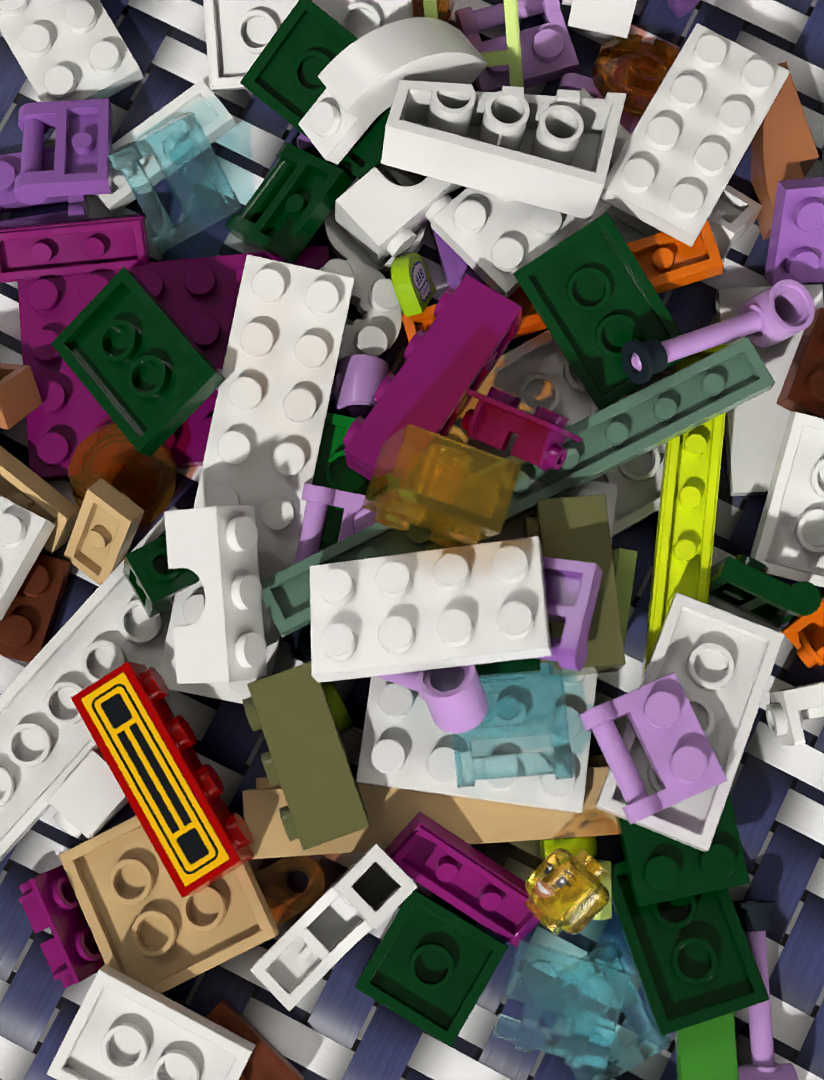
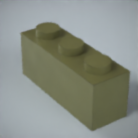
[524,494,626,677]
[243,662,371,851]

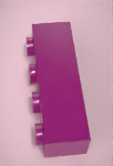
[343,274,523,501]

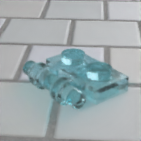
[493,938,630,1071]

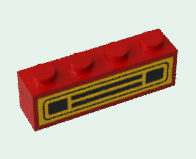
[71,661,255,898]

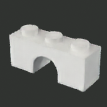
[335,167,467,265]
[164,505,267,684]

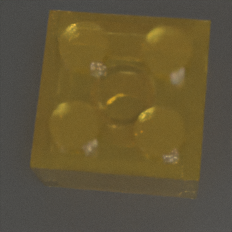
[362,424,521,548]

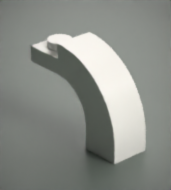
[298,17,488,164]
[250,844,418,1011]

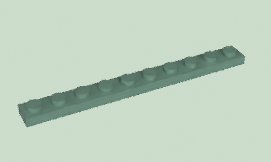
[260,336,775,637]

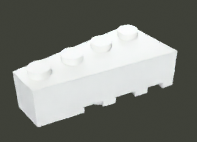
[381,80,627,221]

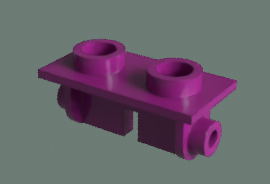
[462,386,582,471]
[18,865,105,989]

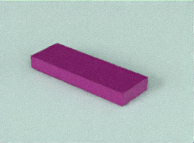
[0,213,151,283]
[384,811,552,947]

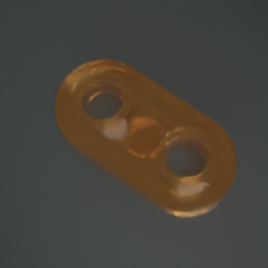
[254,855,326,925]

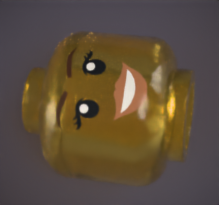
[524,848,609,936]

